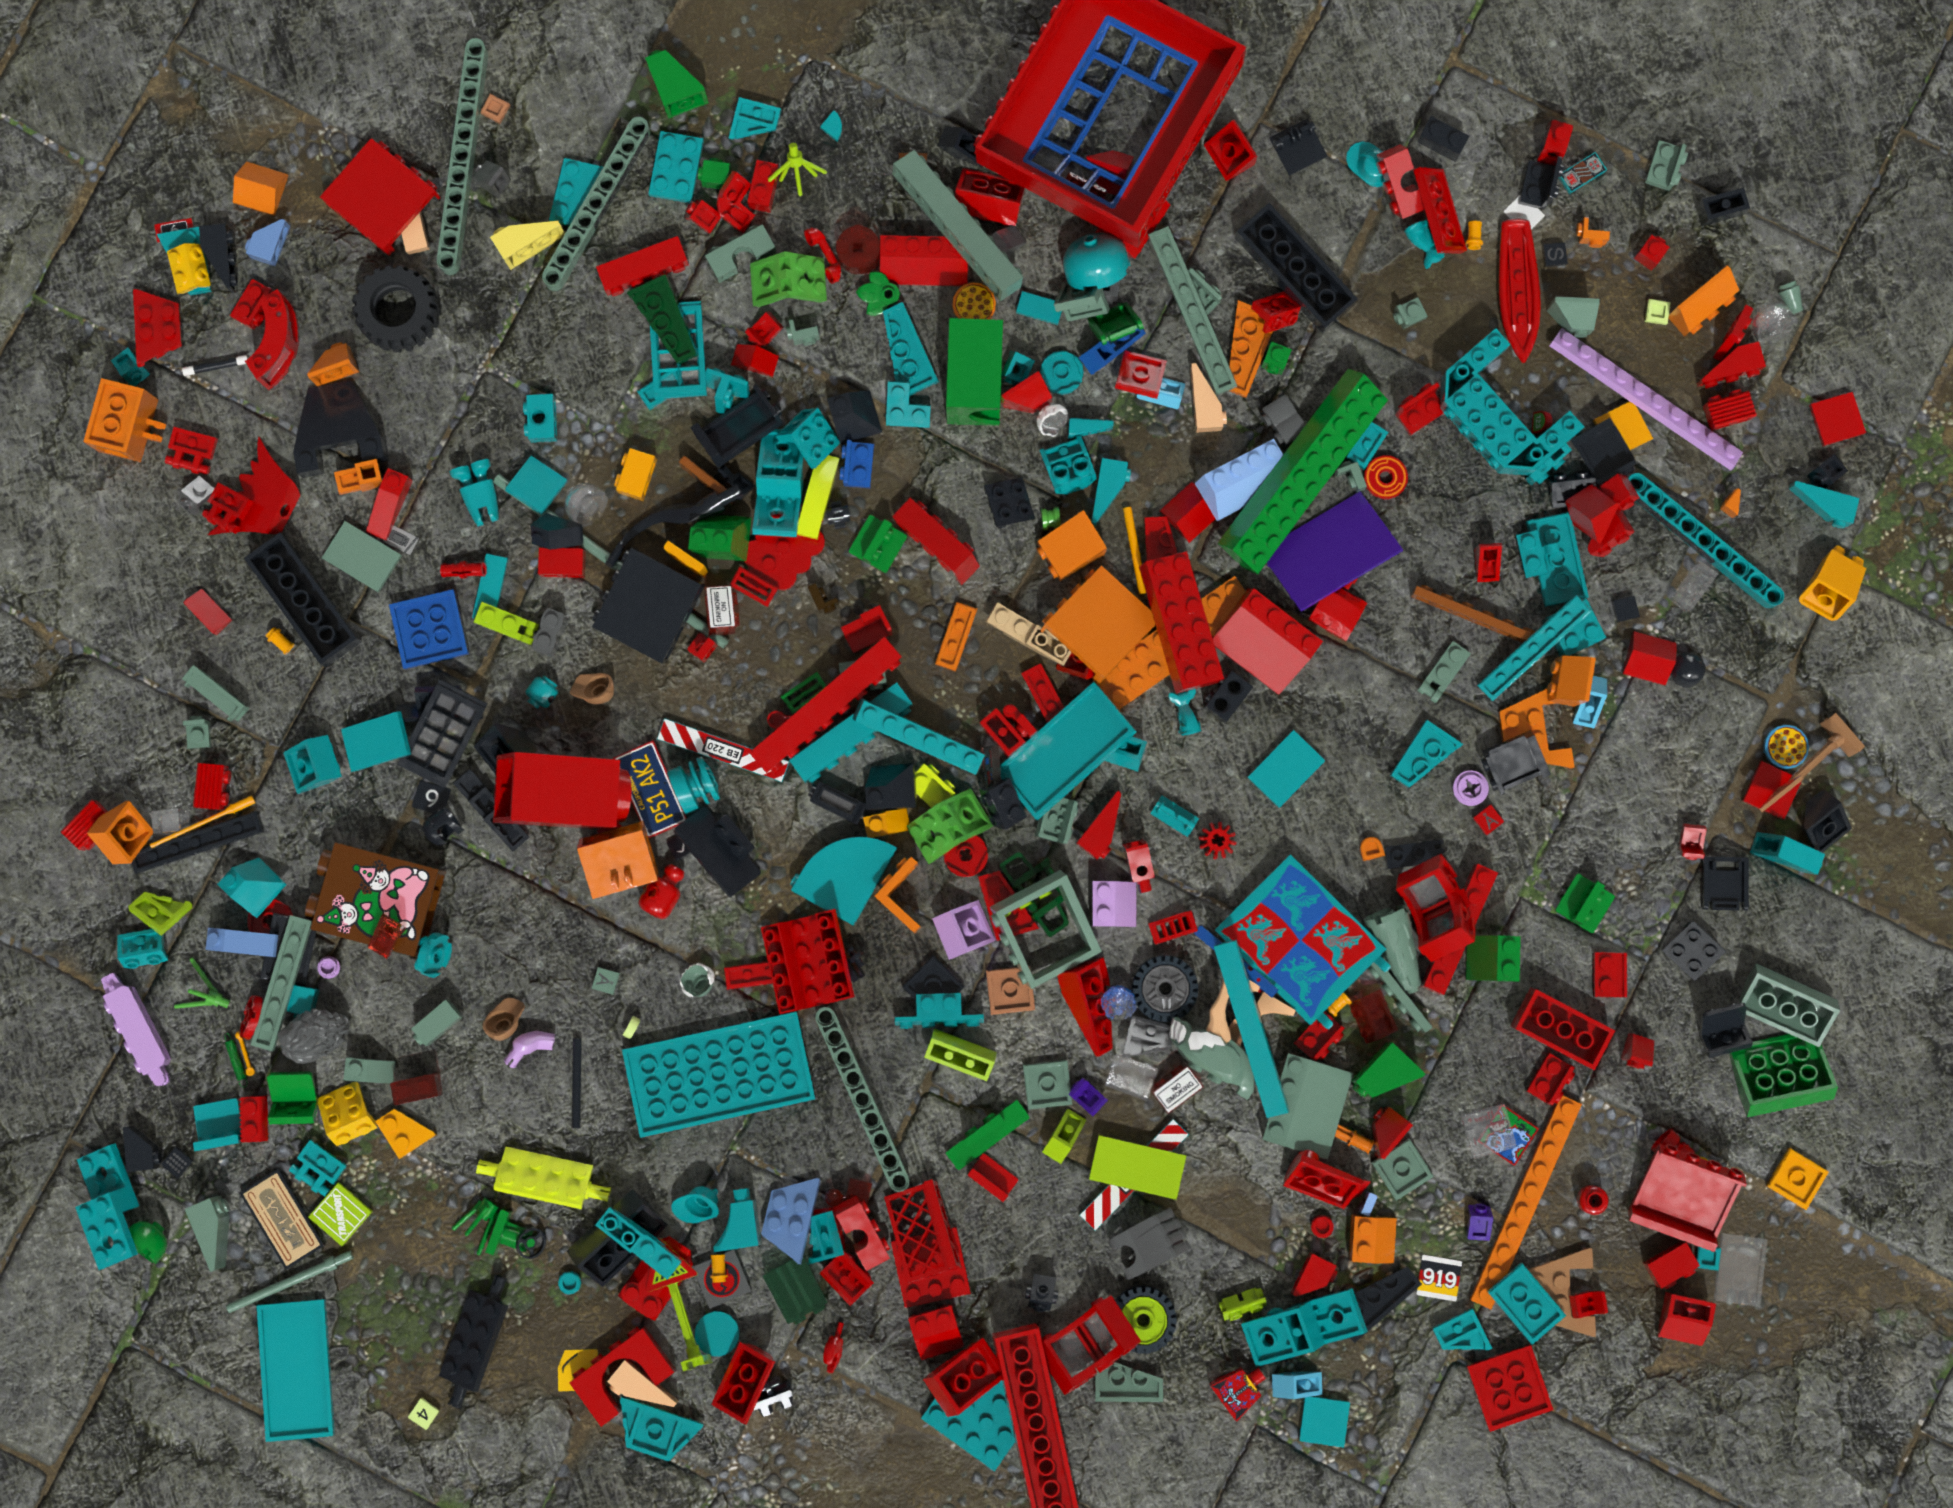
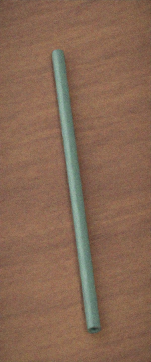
[493,474,729,649]

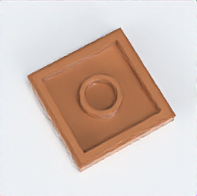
[986,966,1035,1015]

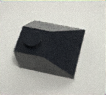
[827,391,882,445]
[474,723,538,775]
[865,763,917,811]
[1804,789,1852,853]

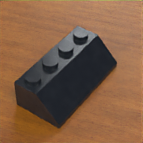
[567,1189,668,1287]

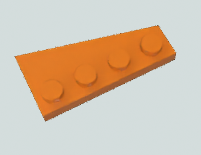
[1229,300,1273,398]

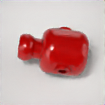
[638,864,685,920]

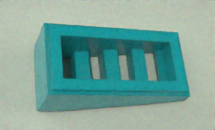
[1068,418,1114,439]

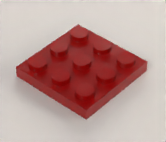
[891,1227,971,1308]
[1466,1344,1554,1432]

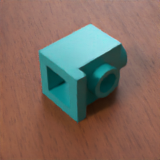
[1001,350,1035,386]

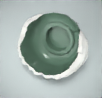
[679,963,714,997]

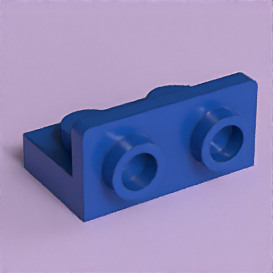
[840,439,874,489]

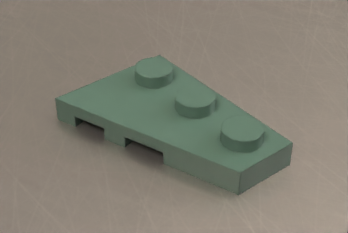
[1095,1362,1163,1402]

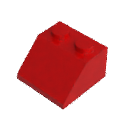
[908,1303,964,1360]

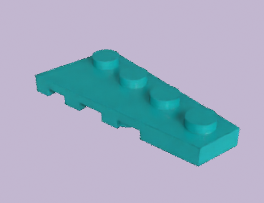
[883,302,939,396]

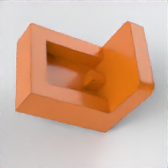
[1576,217,1610,248]

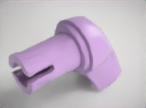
[504,1031,555,1068]

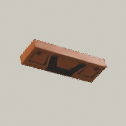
[679,456,736,507]

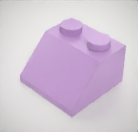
[1092,881,1136,927]
[932,900,995,960]

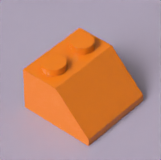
[1547,656,1596,707]
[87,800,155,864]
[1349,1215,1397,1264]

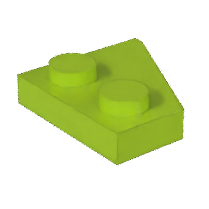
[128,892,193,936]

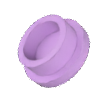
[318,956,340,979]

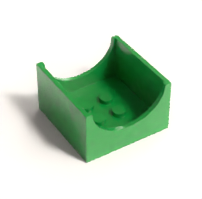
[946,318,1003,426]

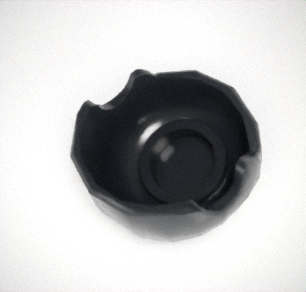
[1670,652,1706,688]

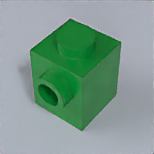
[698,158,731,189]
[1261,341,1292,375]

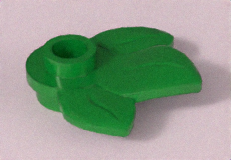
[856,272,900,316]

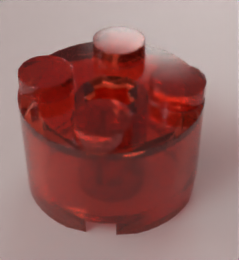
[836,225,880,275]

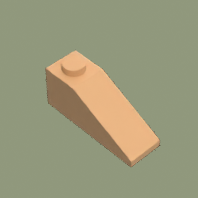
[1190,363,1227,433]
[607,1359,679,1407]

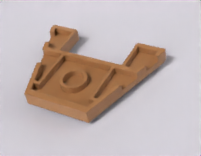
[1528,1247,1596,1337]

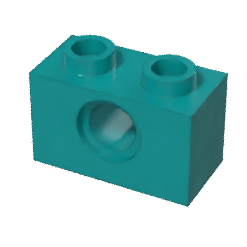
[523,394,557,443]

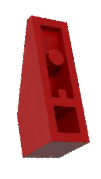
[366,468,413,541]
[1076,791,1121,860]

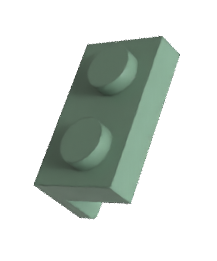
[1188,268,1222,316]
[1035,798,1078,844]

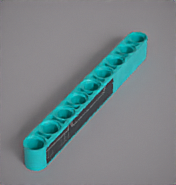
[1628,473,1784,608]

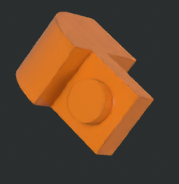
[334,459,382,495]

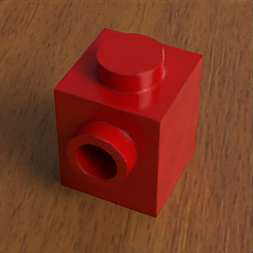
[1634,235,1670,271]

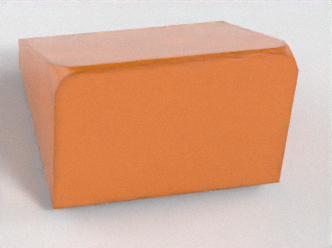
[1720,488,1741,518]

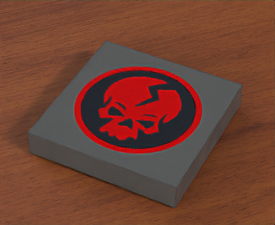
[693,1249,752,1309]

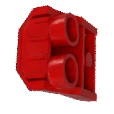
[1308,588,1367,642]

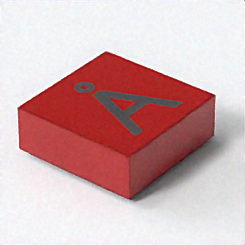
[1472,804,1504,836]

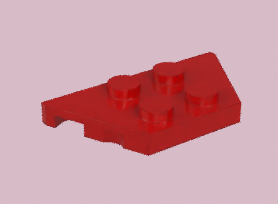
[133,289,182,367]

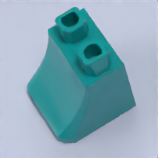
[713,1188,762,1252]

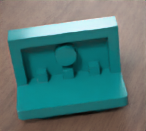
[705,368,750,414]

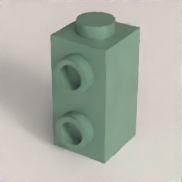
[411,1000,464,1046]

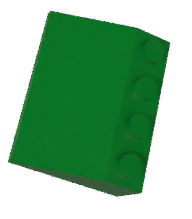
[1729,1034,1838,1117]

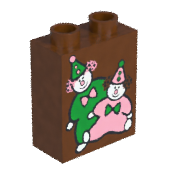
[305,843,446,957]

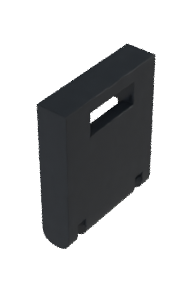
[1701,856,1749,911]

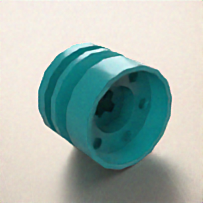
[667,756,720,814]

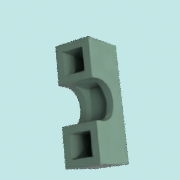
[705,224,776,283]

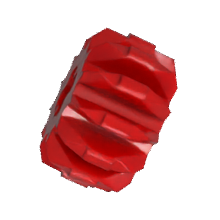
[1198,822,1237,860]

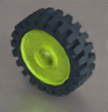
[1115,1285,1177,1354]

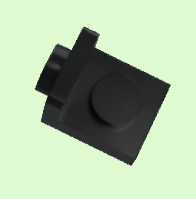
[1807,454,1848,489]

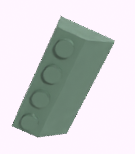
[1738,963,1840,1047]

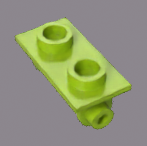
[1219,1287,1267,1321]

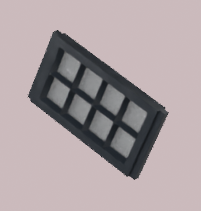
[397,679,488,788]

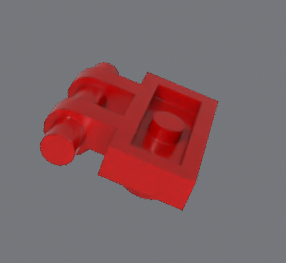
[165,427,218,475]
[202,482,254,534]
[1003,704,1037,739]

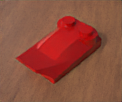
[1283,1150,1371,1209]
[618,1236,693,1321]

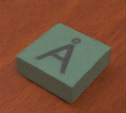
[592,967,620,995]

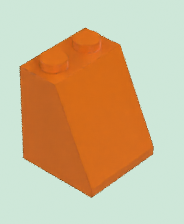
[1036,510,1107,581]

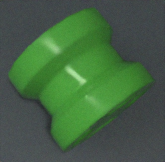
[1041,507,1061,531]

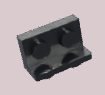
[1547,470,1596,508]

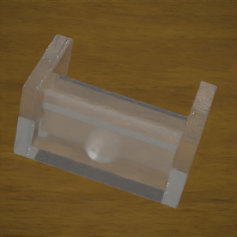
[1669,561,1719,612]
[151,808,191,836]

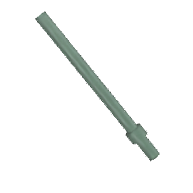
[226,1250,354,1313]

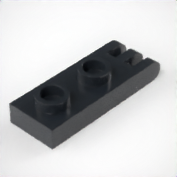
[1384,839,1446,869]

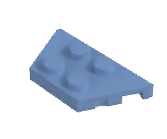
[761,1178,821,1264]

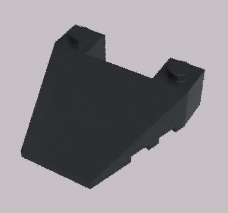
[293,380,389,478]

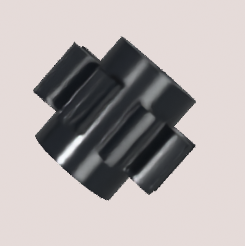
[826,501,850,529]

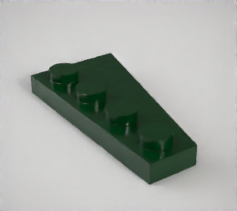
[627,274,699,364]

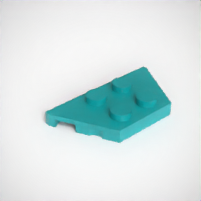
[620,1396,704,1462]

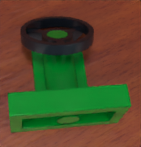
[485,1208,546,1259]

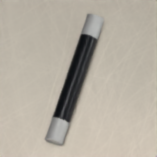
[182,355,249,376]

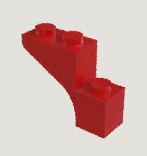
[1588,474,1640,557]

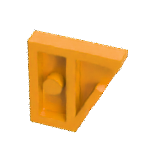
[375,1109,437,1159]

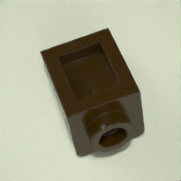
[808,583,839,614]

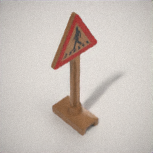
[1759,713,1865,812]

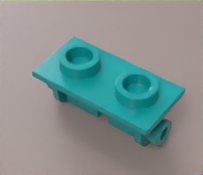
[1150,795,1199,837]

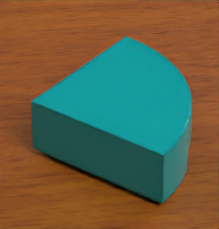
[820,110,842,142]

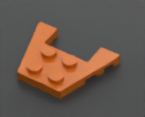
[1498,689,1575,769]

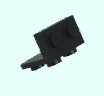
[1699,1003,1753,1058]

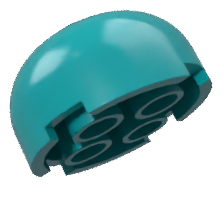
[1063,232,1131,290]

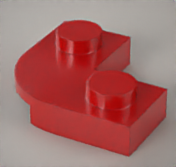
[717,171,755,233]

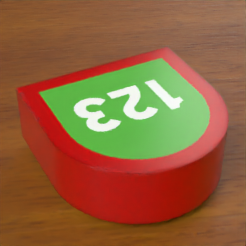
[1532,411,1553,435]

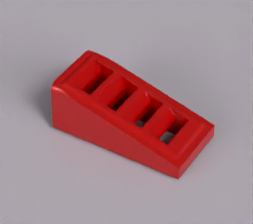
[1148,910,1198,945]

